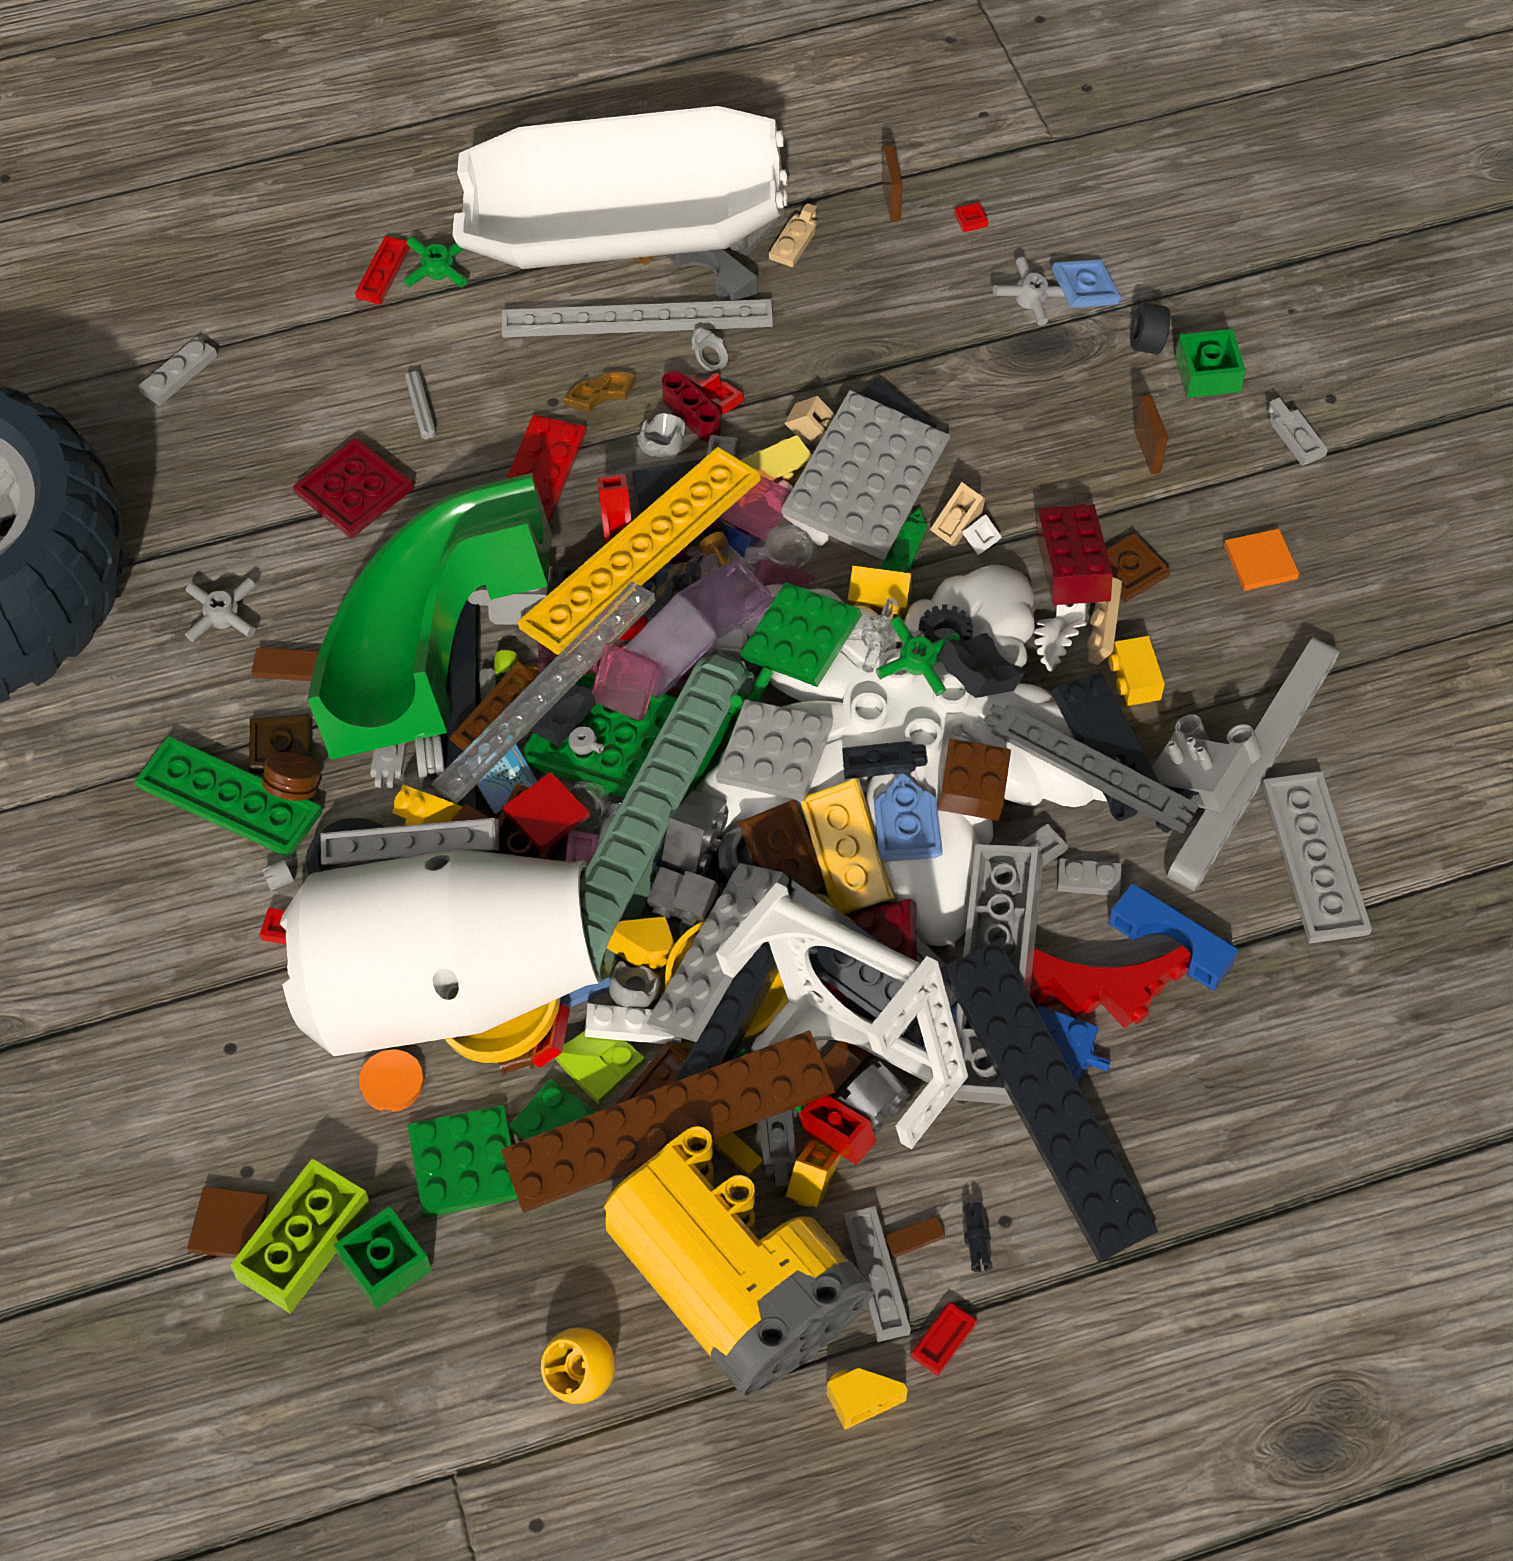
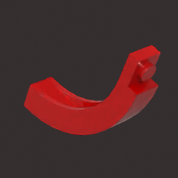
[597,474,648,641]

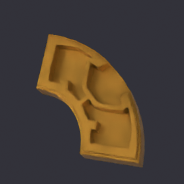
[564,372,636,413]

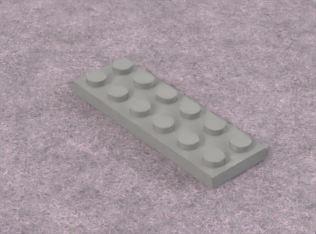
[1262,771,1372,944]
[647,863,790,1042]

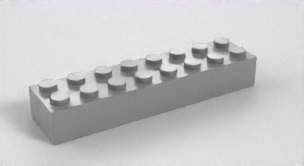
[953,844,1043,1104]

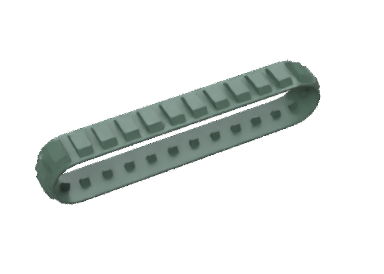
[580,653,755,982]

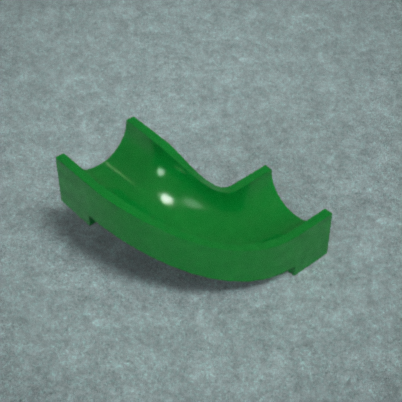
[307,473,552,760]

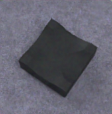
[937,633,1025,698]
[509,667,596,746]

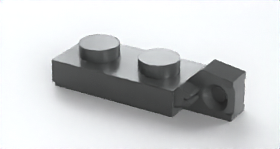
[760,1109,796,1195]

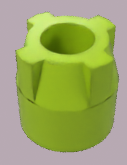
[494,650,518,681]

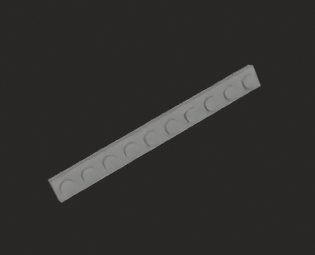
[502,299,773,337]

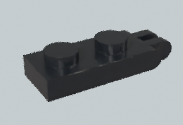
[842,741,928,779]

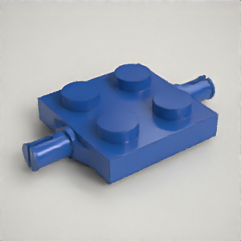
[1037,1005,1112,1084]

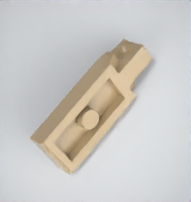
[769,203,817,268]

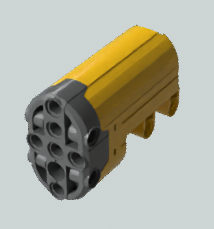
[604,1126,875,1396]

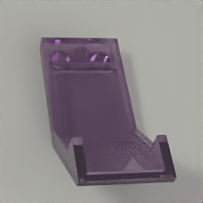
[617,558,775,699]

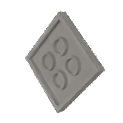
[716,700,833,802]

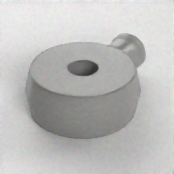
[569,726,604,754]

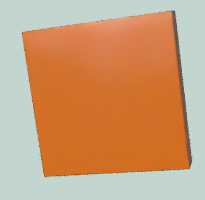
[1224,529,1299,591]

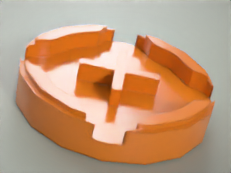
[359,1049,424,1112]

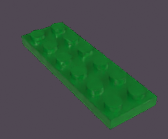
[135,736,322,859]

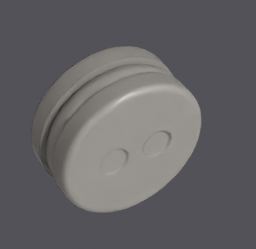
[415,735,445,790]

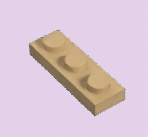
[1087,577,1122,665]

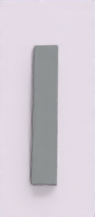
[320,818,499,865]

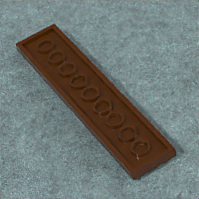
[500,1030,835,1213]

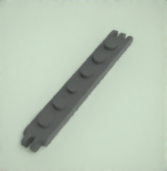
[983,704,1199,833]

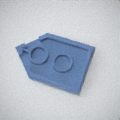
[874,773,943,862]

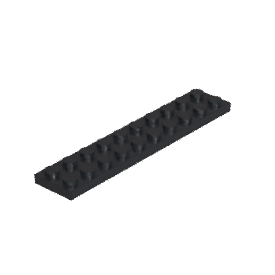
[941,939,1158,1263]

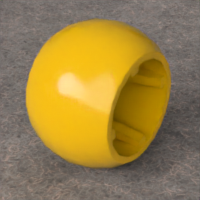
[540,1327,616,1404]

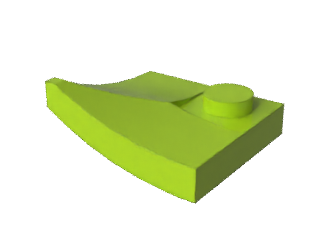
[555,1031,645,1105]

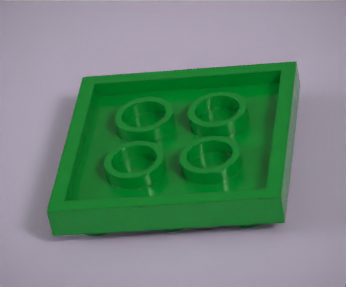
[740,582,862,687]
[407,1105,518,1219]

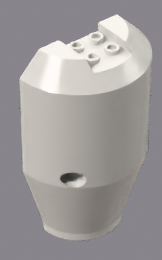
[280,849,599,1056]

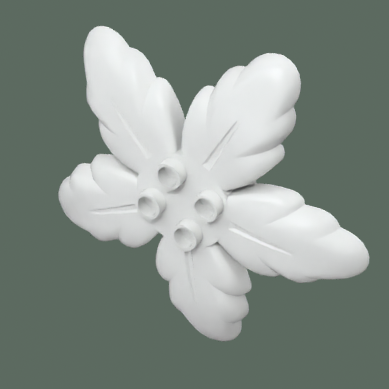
[695,565,1123,946]

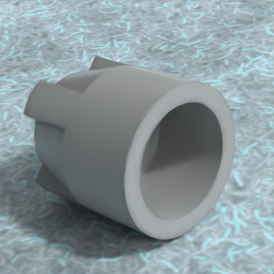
[262,859,294,891]

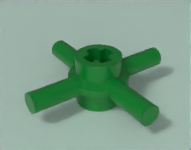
[403,236,467,288]
[875,616,961,696]
[721,667,774,748]

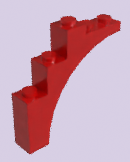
[1030,945,1191,1029]

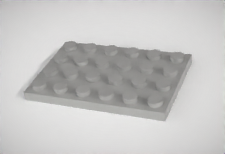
[781,390,951,561]

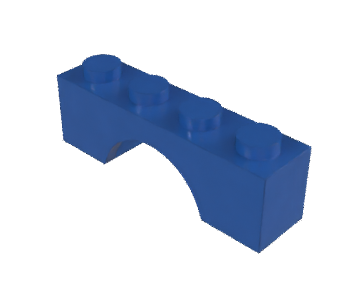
[1109,883,1239,991]

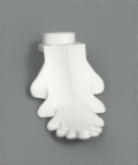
[1034,603,1087,671]

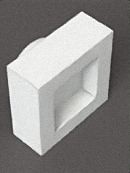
[962,514,1002,555]

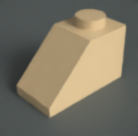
[785,396,835,447]

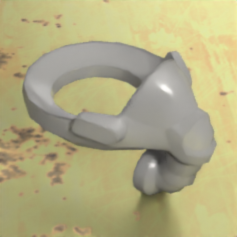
[691,327,728,372]

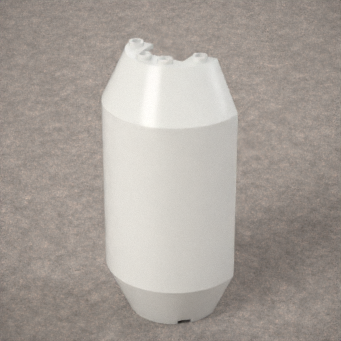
[453,106,788,269]

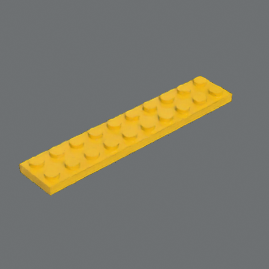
[517,447,761,657]

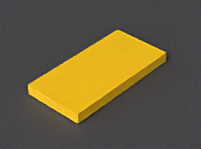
[800,778,895,915]

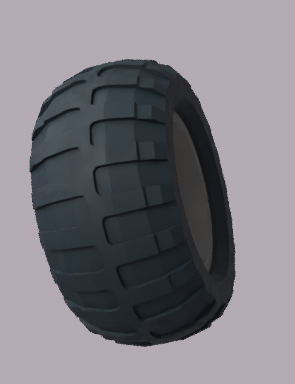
[0,385,125,703]

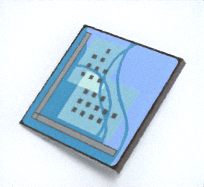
[462,735,538,817]

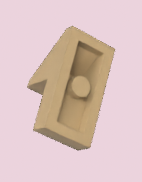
[930,482,985,547]

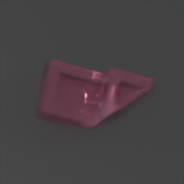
[752,559,814,589]

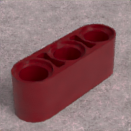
[661,371,721,441]

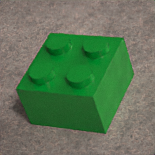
[1175,329,1246,398]
[333,1206,432,1310]

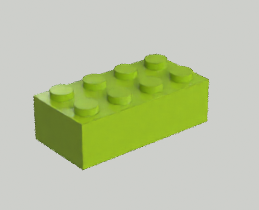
[230,1159,371,1314]

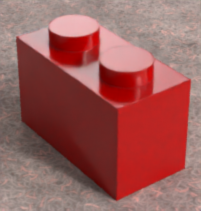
[799,1095,877,1165]

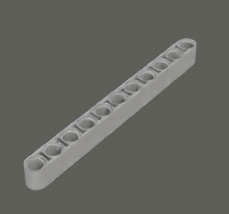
[1167,637,1340,892]

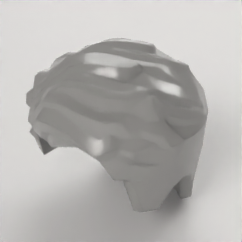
[637,413,685,458]
[609,961,662,1008]

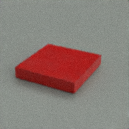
[502,772,590,852]

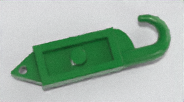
[882,509,928,573]

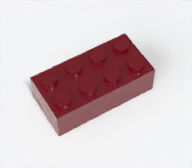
[1036,504,1113,605]

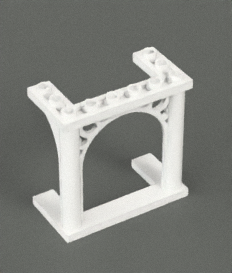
[716,882,968,1149]

